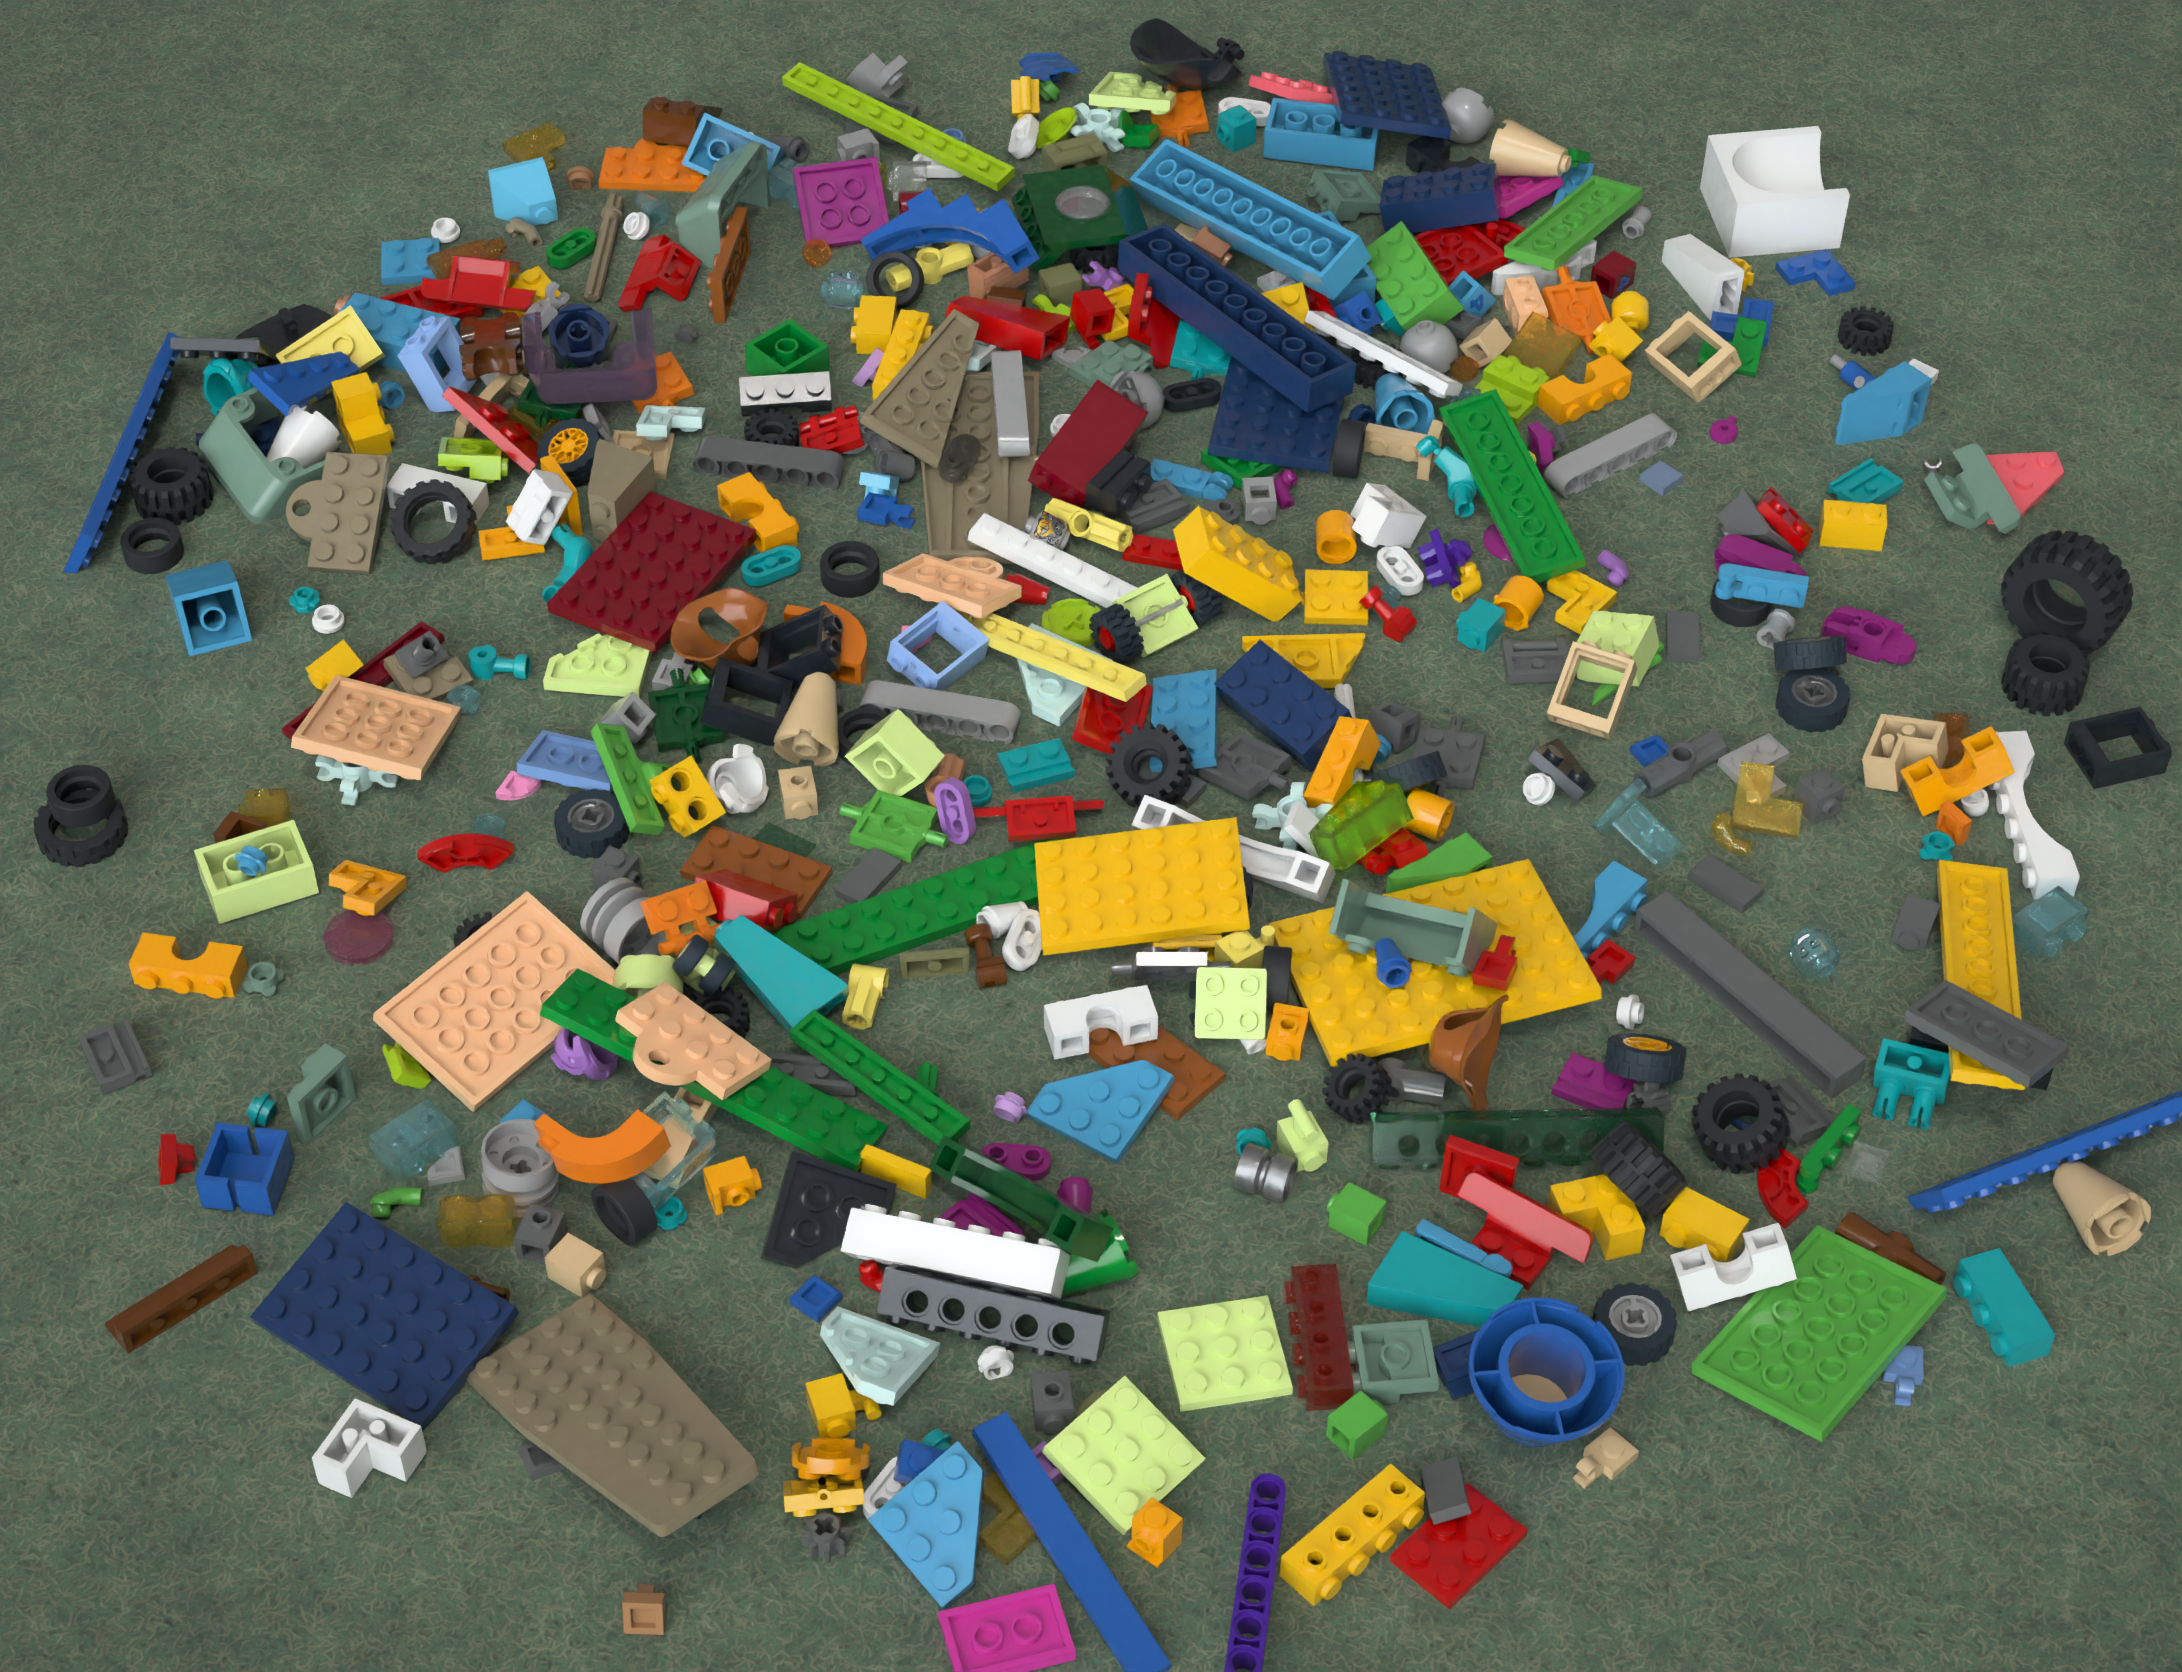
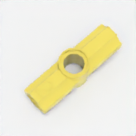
[886,243,974,292]
[1044,498,1134,552]

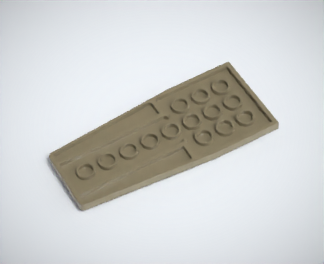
[920,372,1039,564]
[466,1293,759,1537]

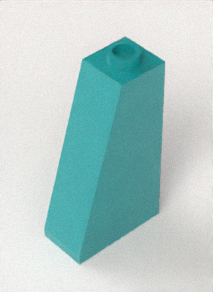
[714,915,848,1035]
[1366,1231,1523,1327]

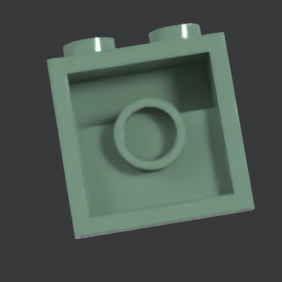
[1307,169,1381,222]
[1069,340,1154,387]
[287,1043,357,1146]
[1345,1319,1439,1404]

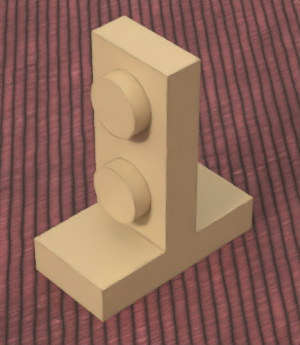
[1364,419,1444,481]

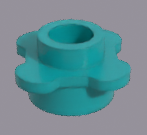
[1919,831,1955,861]

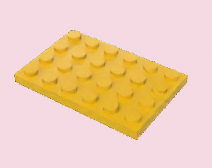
[1034,817,1250,956]

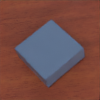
[1640,460,1684,496]

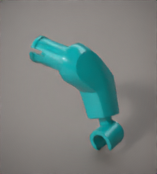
[1416,435,1476,518]
[542,524,593,603]

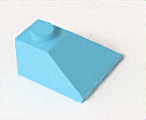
[488,157,558,226]

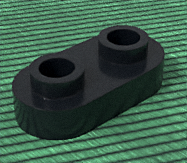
[1163,378,1221,412]

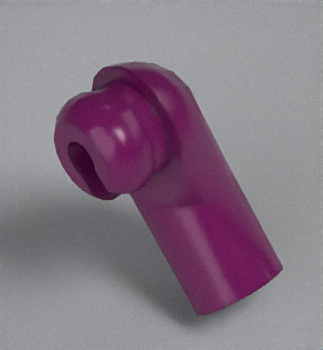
[1273,469,1298,509]

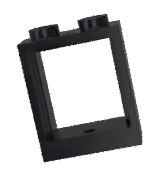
[757,604,844,690]
[700,656,795,746]
[2064,706,2172,789]

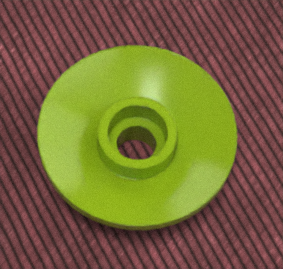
[1035,107,1077,148]

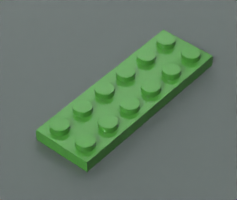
[1504,175,1642,271]

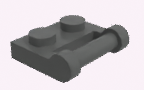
[1500,636,1569,684]

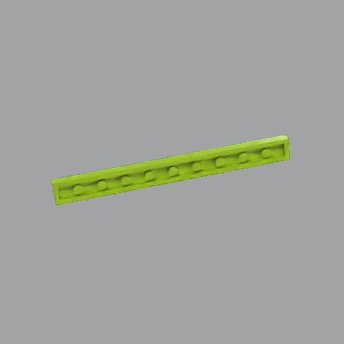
[782,62,1015,192]

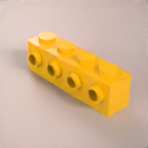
[872,309,934,402]
[1279,1464,1425,1606]

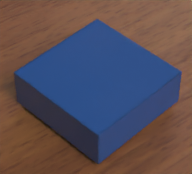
[1630,734,1669,767]
[789,1274,843,1323]

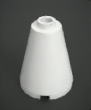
[266,406,341,469]

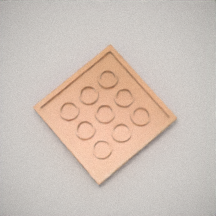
[291,675,461,780]

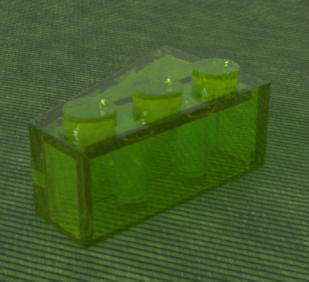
[1308,780,1414,870]

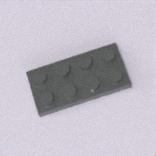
[1904,980,2069,1088]

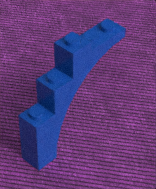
[860,188,1040,274]

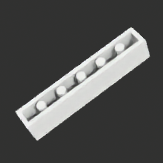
[841,1204,1071,1300]

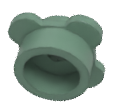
[243,962,284,996]

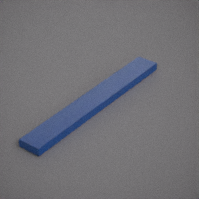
[972,1412,1171,1672]

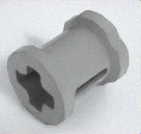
[1756,609,1796,650]

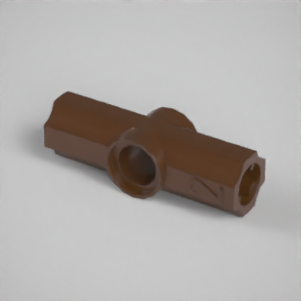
[1835,1212,1946,1285]

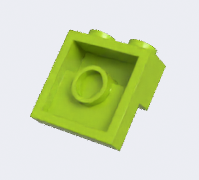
[1466,354,1550,426]
[438,437,509,484]

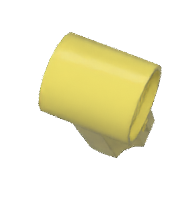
[842,964,889,1030]

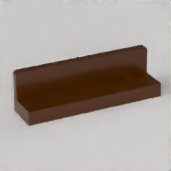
[105,1244,258,1354]

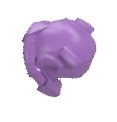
[550,1027,619,1080]

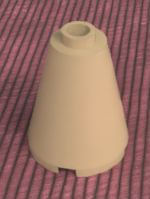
[1489,119,1571,177]
[774,672,839,767]
[2053,1160,2151,1256]

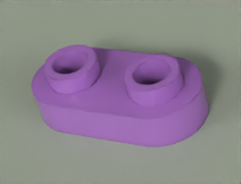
[934,777,976,844]

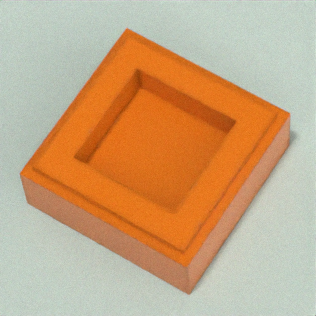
[1936,800,1972,846]

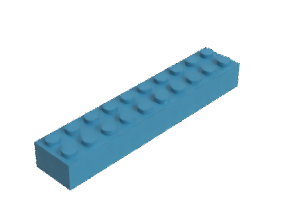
[1129,139,1371,300]

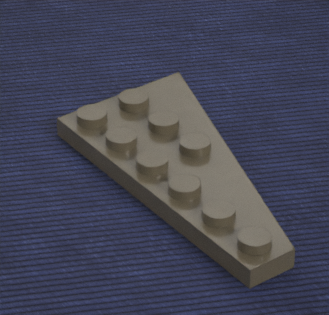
[860,309,979,469]

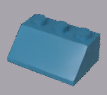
[682,112,785,184]

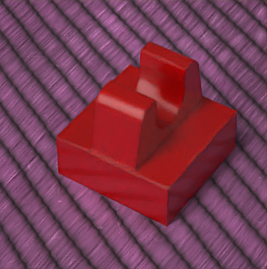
[158,1134,195,1185]

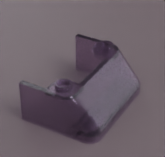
[521,308,657,404]

